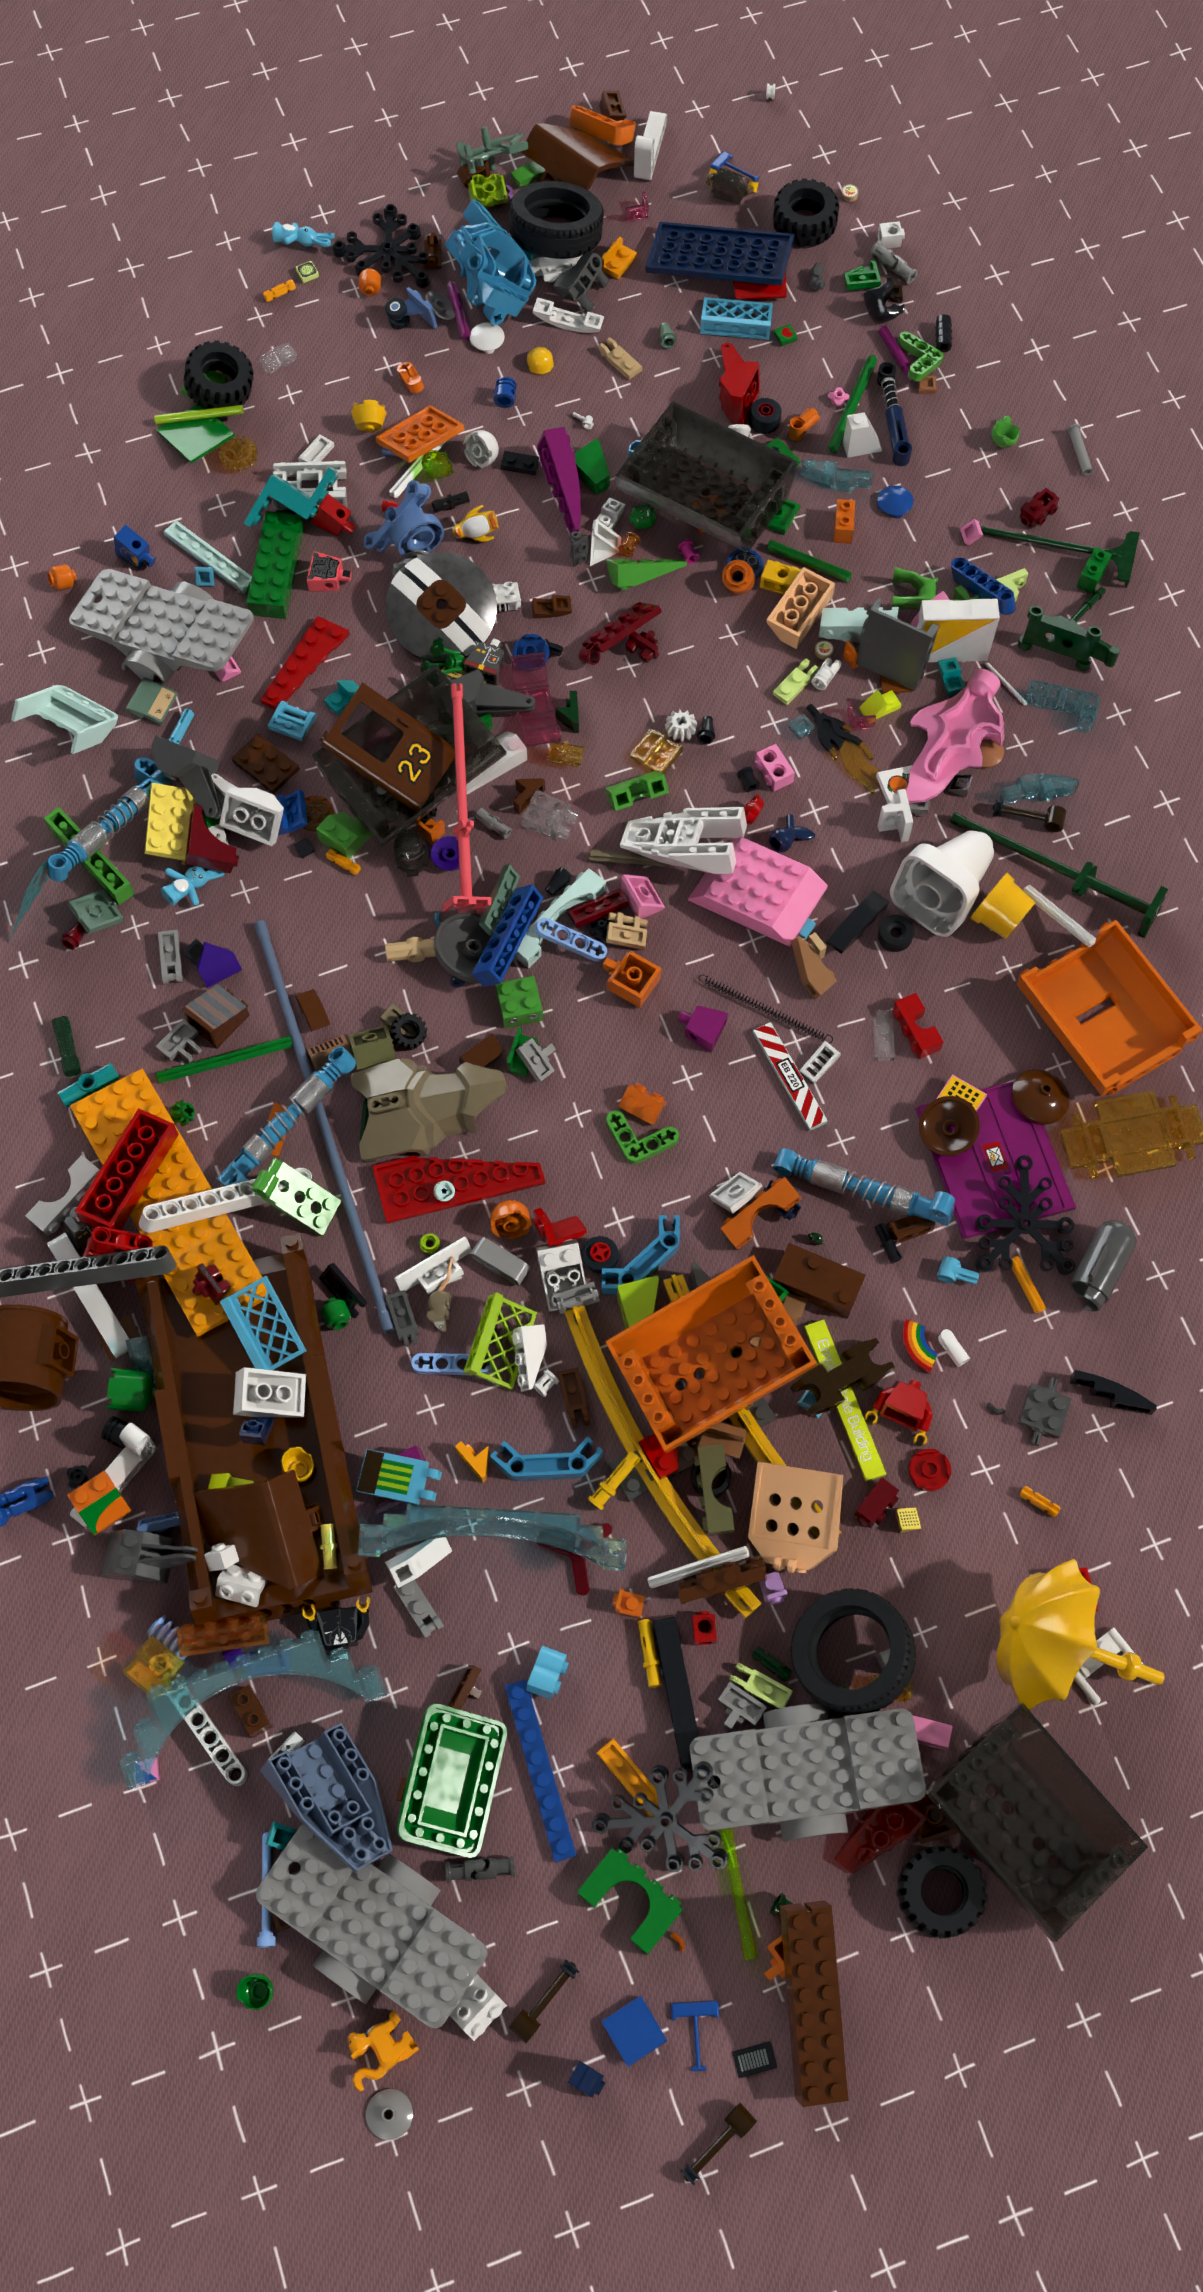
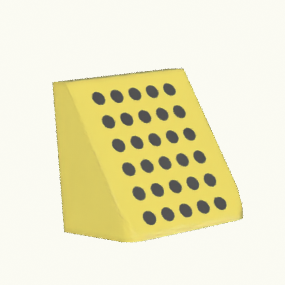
[895,1508,921,1533]

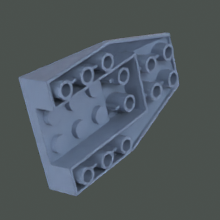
[260,1723,393,1872]

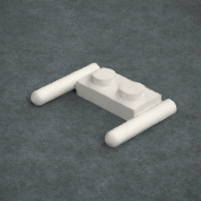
[1074,1628,1144,1705]

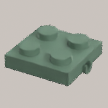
[68,890,124,934]

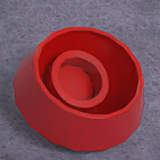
[744,794,764,825]

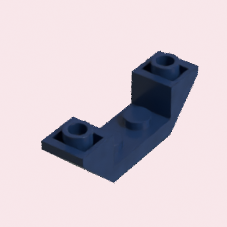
[239,1417,275,1446]

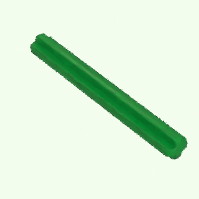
[767,540,852,582]

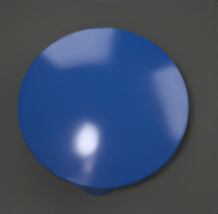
[877,485,914,518]

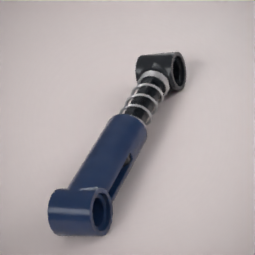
[877,362,912,466]

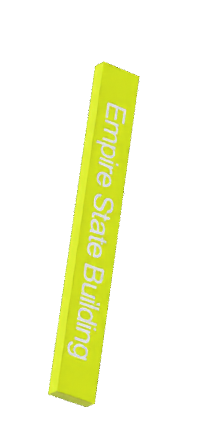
[804,1320,886,1482]

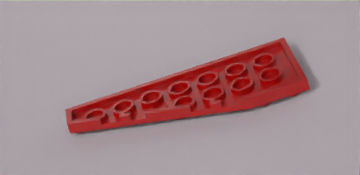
[372,1156,545,1224]

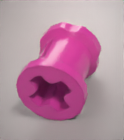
[678,540,700,565]

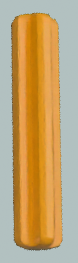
[1008,1256,1046,1314]

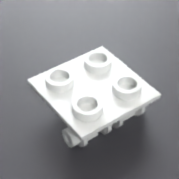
[492,582,521,612]

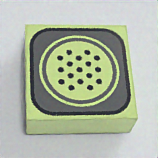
[296,261,319,283]

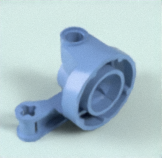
[363,480,444,557]

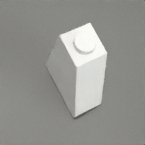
[843,412,882,458]

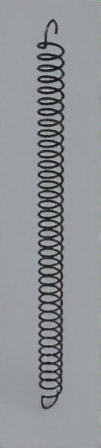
[698,975,833,1044]

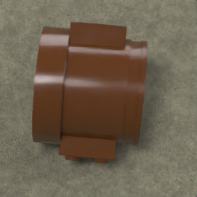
[0,1304,79,1411]

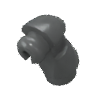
[808,263,825,291]

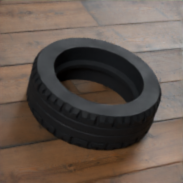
[509,181,604,259]
[790,1588,916,1716]

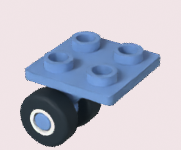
[385,287,438,329]

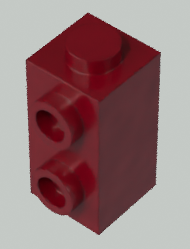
[854,1477,899,1528]

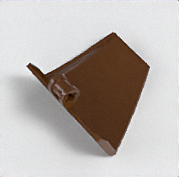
[521,123,634,190]
[194,1470,324,1589]

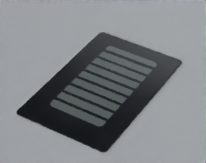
[732,2041,777,2078]

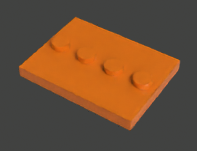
[375,405,465,463]

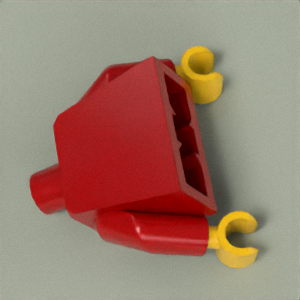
[865,1380,933,1446]

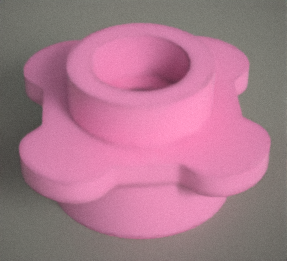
[828,387,849,406]

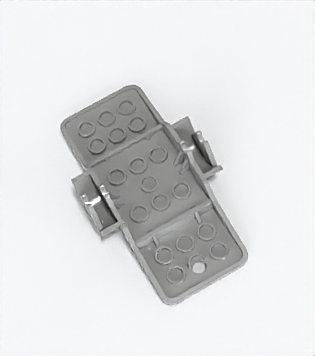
[69,569,254,683]
[690,1704,926,1842]
[256,1824,488,2029]

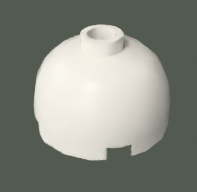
[463,430,499,468]

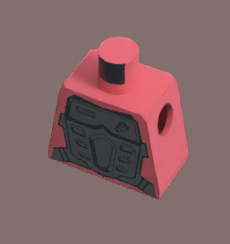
[307,551,352,591]

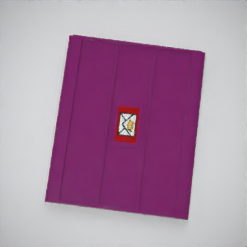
[915,1081,1076,1240]

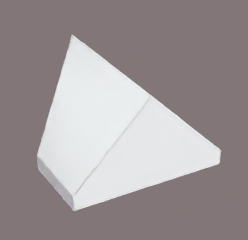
[590,519,622,566]

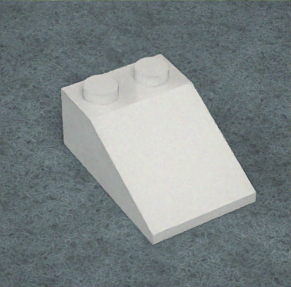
[233,1367,306,1417]

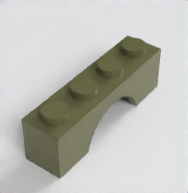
[694,1444,735,1536]

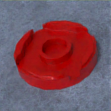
[908,1449,951,1492]

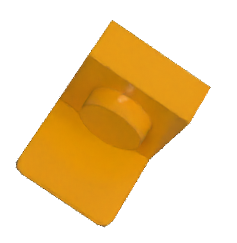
[455,1441,489,1483]

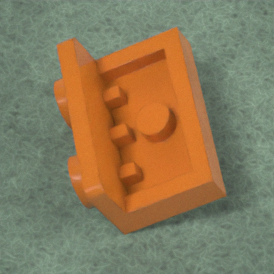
[618,1083,668,1125]

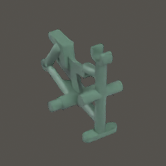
[456,126,528,174]

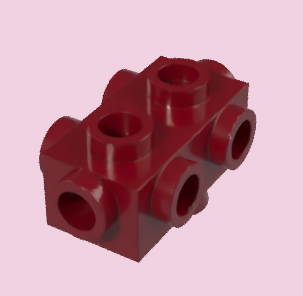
[1020,488,1059,528]

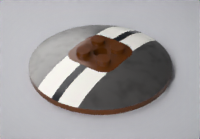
[386,552,497,663]

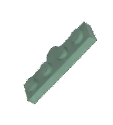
[479,864,520,936]

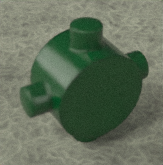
[808,1233,824,1245]

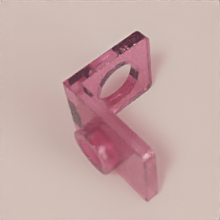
[625,191,649,221]
[847,701,876,730]

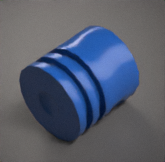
[494,377,517,408]

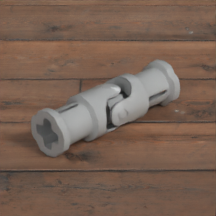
[870,241,918,284]

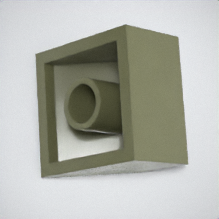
[348,1025,396,1070]

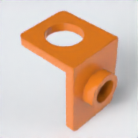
[843,641,860,669]

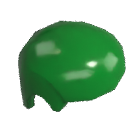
[236,1973,274,2010]

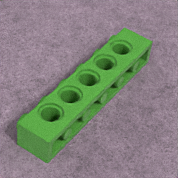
[44,807,134,906]

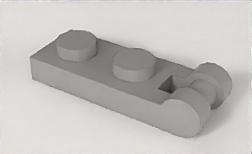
[158,929,183,984]
[393,1580,444,1638]

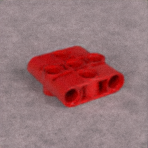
[83,1227,153,1281]

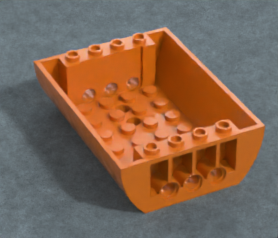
[605,1255,818,1453]

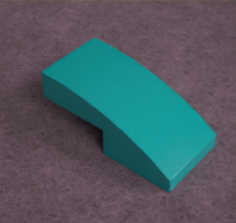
[938,657,966,697]

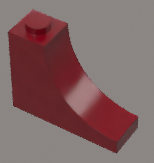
[185,805,239,873]

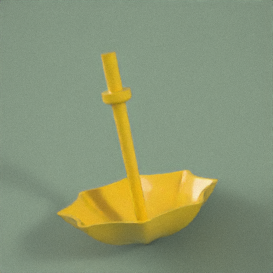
[996,1559,1164,1712]

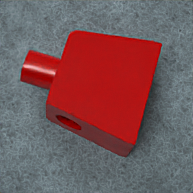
[312,493,357,536]

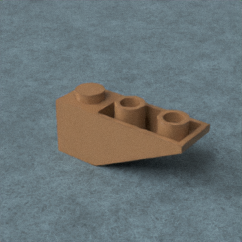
[791,936,837,999]

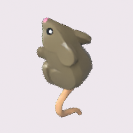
[427,1256,453,1332]

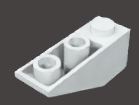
[512,1325,547,1392]
[385,1532,452,1588]

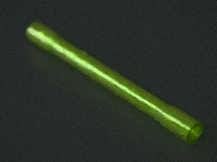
[719,1828,758,1961]

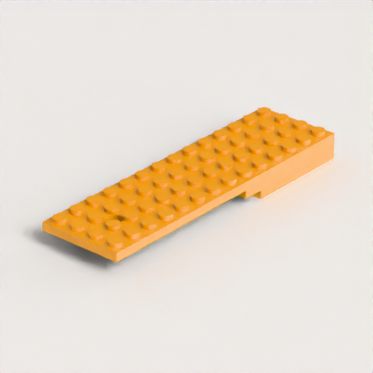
[70,1068,270,1337]

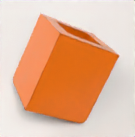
[417,818,445,845]

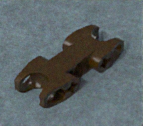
[790,1338,895,1417]

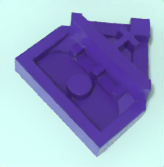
[196,941,242,988]

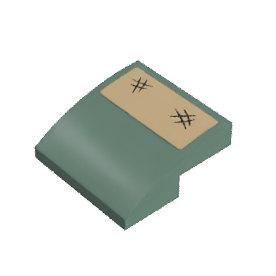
[125,679,178,726]

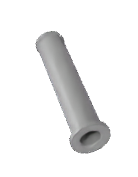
[1066,424,1094,476]

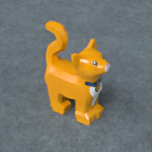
[348,2010,419,2092]

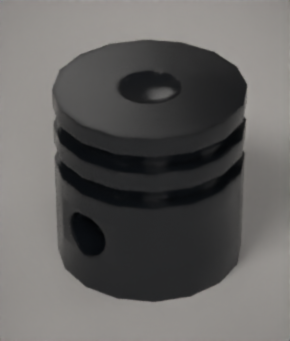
[101,1416,129,1449]

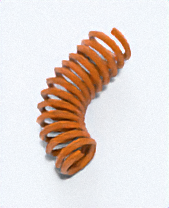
[670,1932,685,1952]

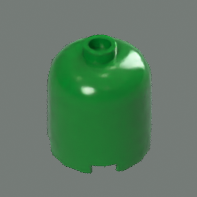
[107,1367,157,1411]

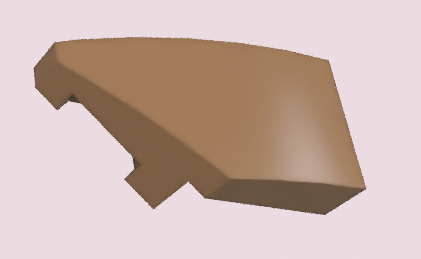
[783,1293,807,1326]

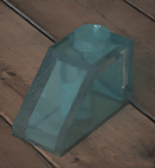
[126,1335,154,1375]

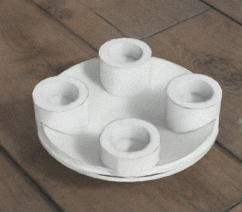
[470,322,505,354]

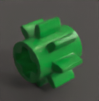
[170,1100,195,1126]

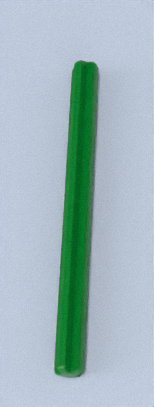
[828,355,877,452]
[156,1036,293,1084]

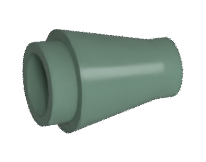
[659,322,677,349]

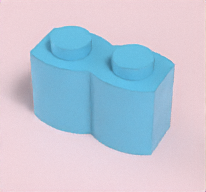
[526,1646,569,1700]

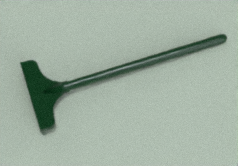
[981,526,1140,588]

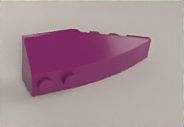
[536,427,581,535]

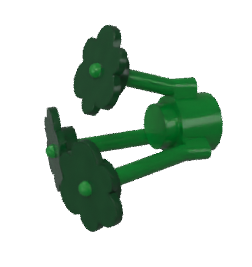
[420,637,465,686]

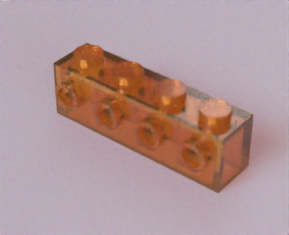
[176,1614,270,1657]

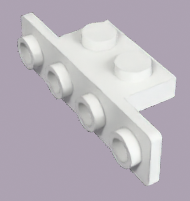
[528,256,581,283]
[394,1237,472,1295]

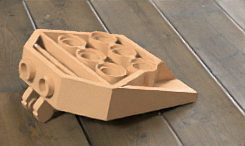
[748,1462,843,1573]

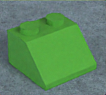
[316,812,372,859]

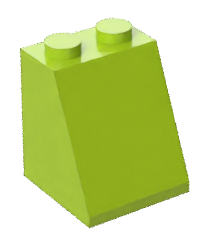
[617,1275,659,1329]

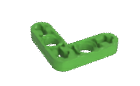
[897,332,943,381]
[606,1111,679,1164]

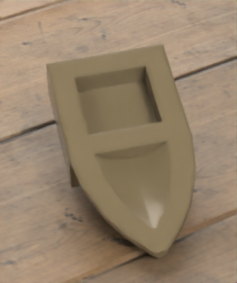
[379,1003,416,1037]

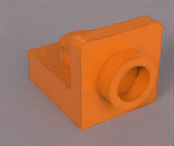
[612,1588,645,1619]

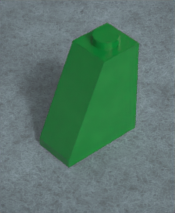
[575,438,610,495]

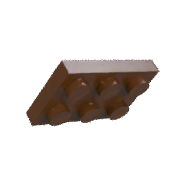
[232,734,300,794]

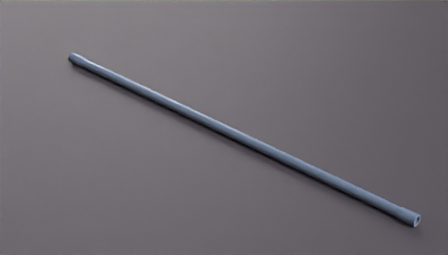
[254,920,395,1334]

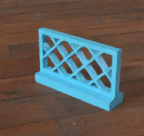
[700,297,773,340]
[220,1276,307,1370]

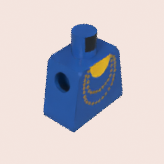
[114,524,156,568]

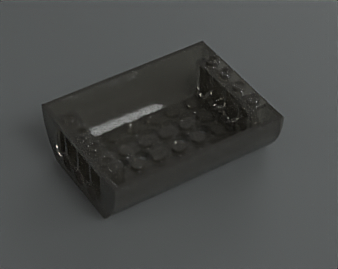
[312,664,507,848]
[924,1703,1148,1942]

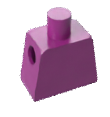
[678,1006,728,1053]

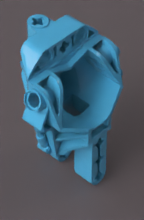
[445,199,537,325]

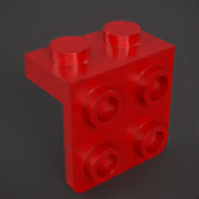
[532,1208,587,1246]

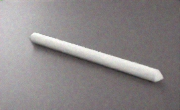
[985,663,1027,705]

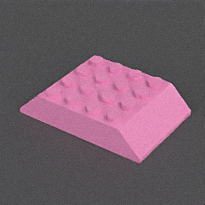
[688,837,828,947]

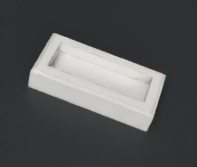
[298,434,334,462]

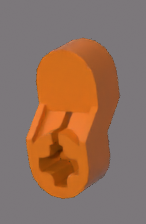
[397,362,424,393]

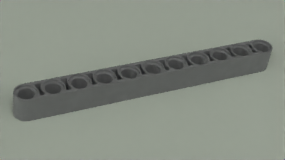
[0,1246,177,1298]

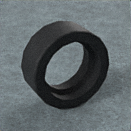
[690,1462,732,1497]

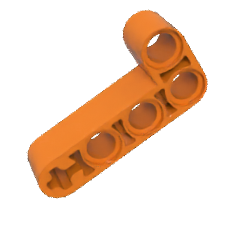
[569,105,636,145]

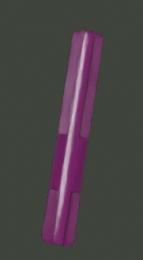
[447,281,471,339]
[878,326,913,382]

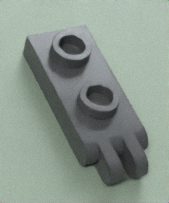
[385,1290,419,1347]

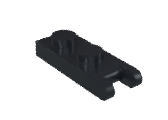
[319,1263,367,1318]

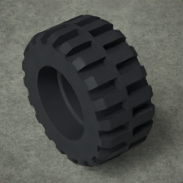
[773,178,839,247]
[183,341,254,409]
[896,1846,988,1939]

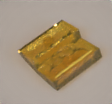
[629,729,684,774]
[122,1635,185,1701]

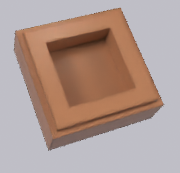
[918,376,937,394]

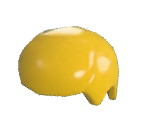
[527,347,554,375]
[281,1447,315,1482]

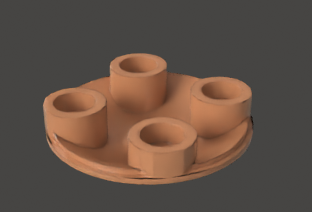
[980,739,1004,770]

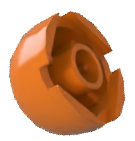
[490,1200,532,1239]

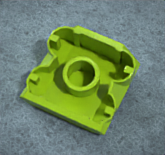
[468,174,508,208]

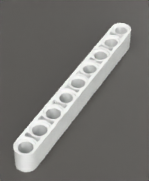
[139,1168,312,1233]

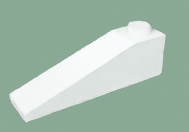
[453,731,527,794]

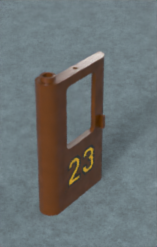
[319,682,455,813]

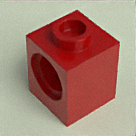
[692,1611,717,1646]

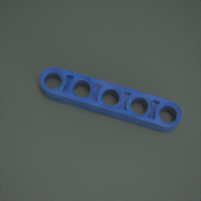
[951,557,1016,615]

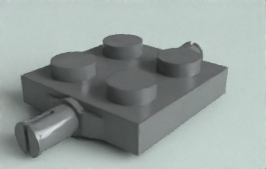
[1018,1377,1072,1446]

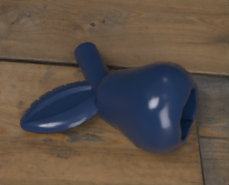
[769,814,815,853]

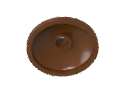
[1011,1069,1070,1125]
[919,1096,980,1156]

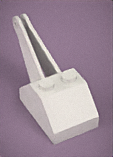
[211,773,284,846]

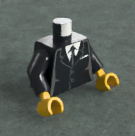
[302,1596,370,1661]

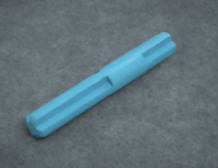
[169,709,194,744]

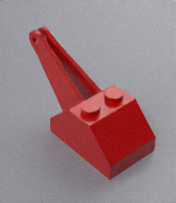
[719,343,760,424]

